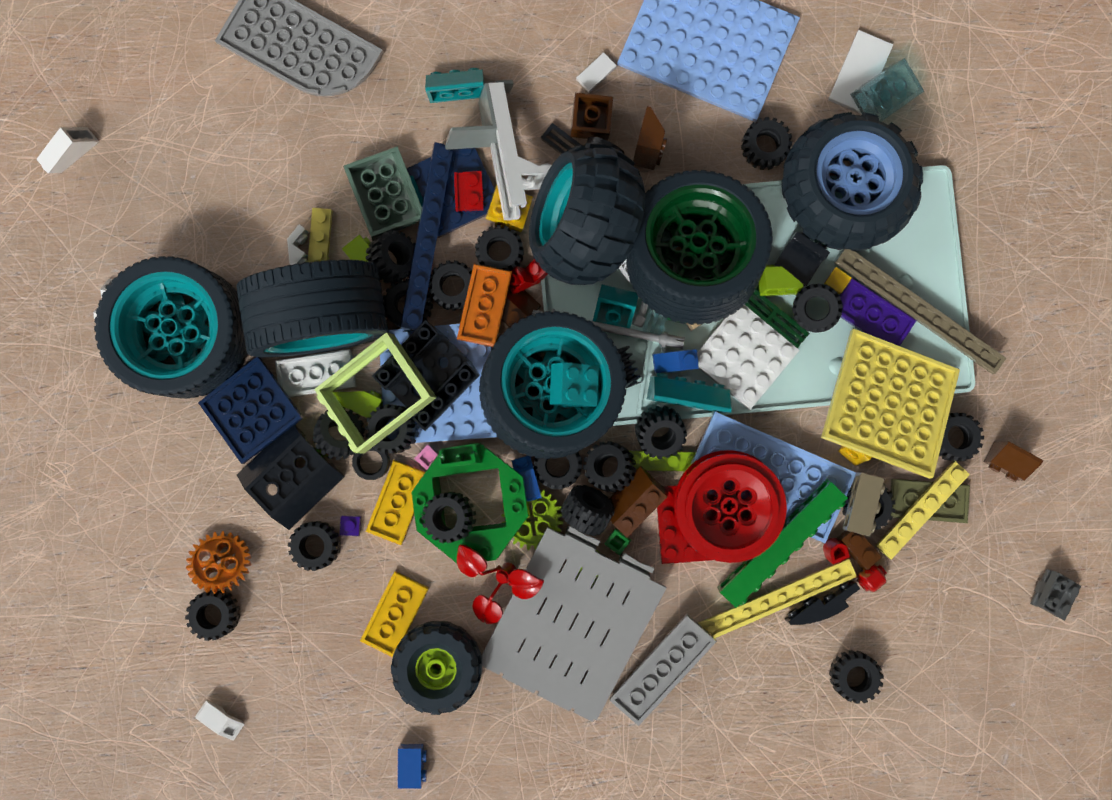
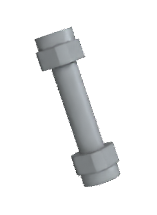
[632,301,648,328]

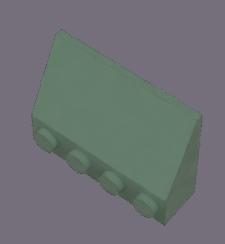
[343,146,422,241]

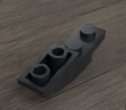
[785,581,860,625]

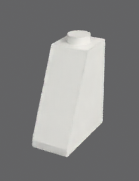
[37,127,99,174]

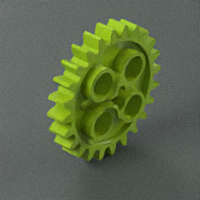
[501,490,563,550]

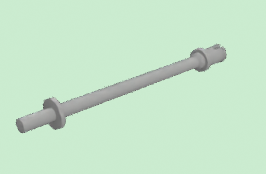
[532,309,685,349]

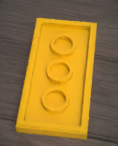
[365,460,425,545]
[360,571,429,657]

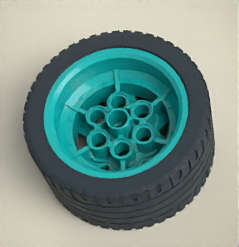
[94,256,248,399]
[236,260,388,357]
[479,311,627,459]

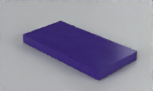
[839,278,917,346]

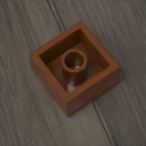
[570,92,613,141]

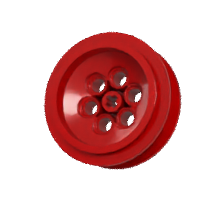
[674,450,787,563]

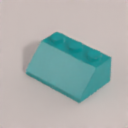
[425,68,485,103]

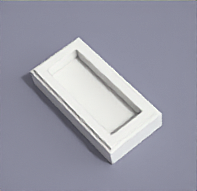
[576,52,617,93]

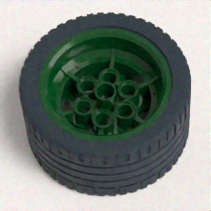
[626,170,773,325]

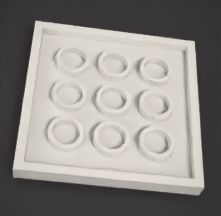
[697,304,800,410]

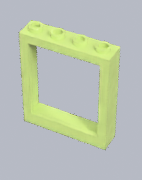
[314,333,437,453]

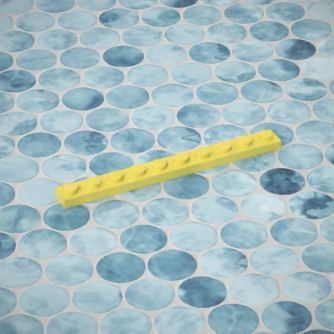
[698,558,857,638]

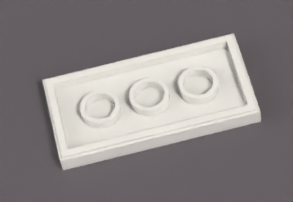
[828,30,893,114]
[275,349,357,398]

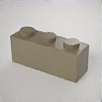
[842,472,885,537]

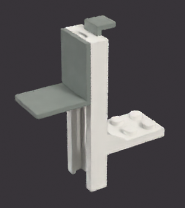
[445,80,552,220]

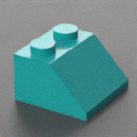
[592,284,638,337]

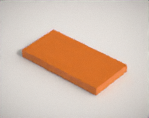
[457,264,512,347]

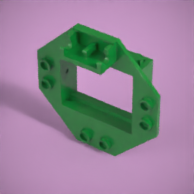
[411,443,529,563]

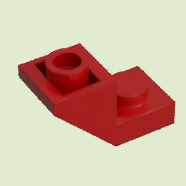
[509,259,548,294]

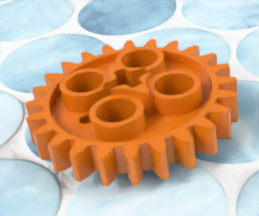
[186,531,252,594]

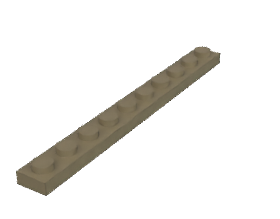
[835,249,1006,374]

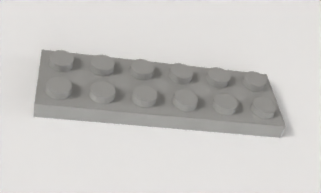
[609,614,717,726]

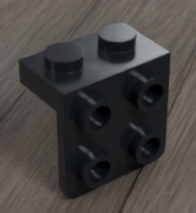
[774,232,830,287]

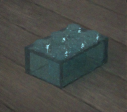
[850,58,924,122]

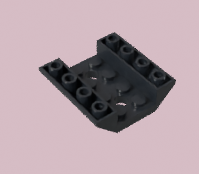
[372,320,480,431]
[237,425,345,530]

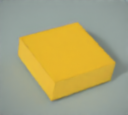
[824,267,852,294]

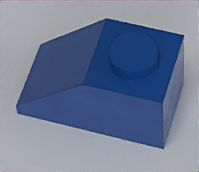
[652,349,699,374]
[511,456,542,502]

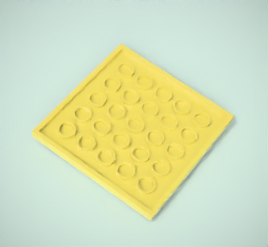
[821,329,960,479]

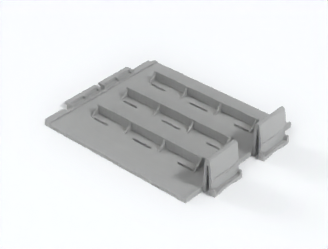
[482,525,667,722]

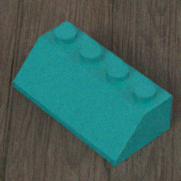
[647,373,732,413]

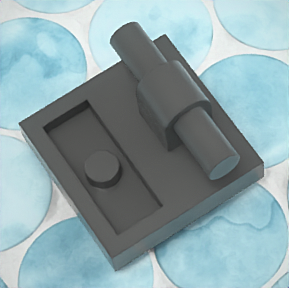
[1030,569,1081,621]

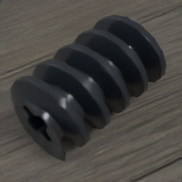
[618,346,642,389]

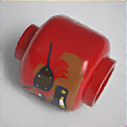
[857,564,887,592]

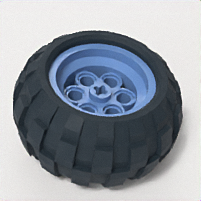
[781,112,923,251]

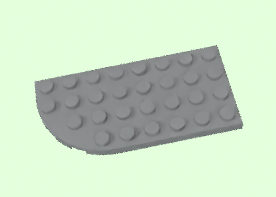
[215,0,384,96]

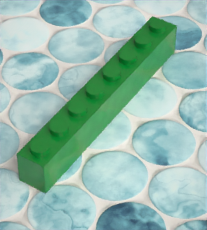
[717,478,848,608]

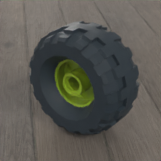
[391,621,482,715]

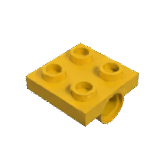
[485,185,533,232]

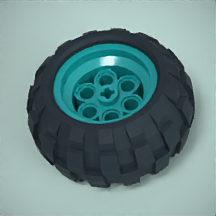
[529,143,645,285]

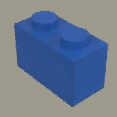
[398,744,427,789]

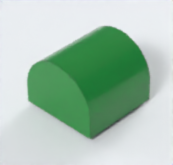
[604,528,632,556]

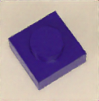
[340,516,361,536]

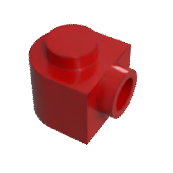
[823,538,850,565]

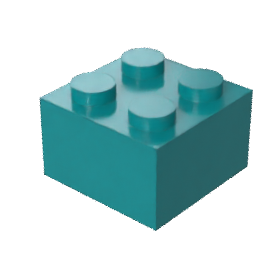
[550,362,599,407]

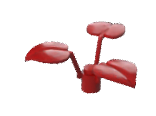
[457,544,544,624]

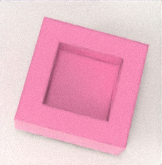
[414,445,438,470]

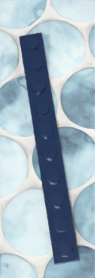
[400,142,453,331]

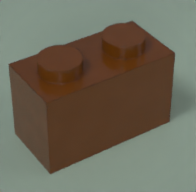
[837,530,882,570]

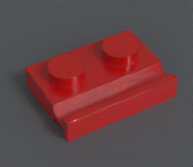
[454,171,484,212]

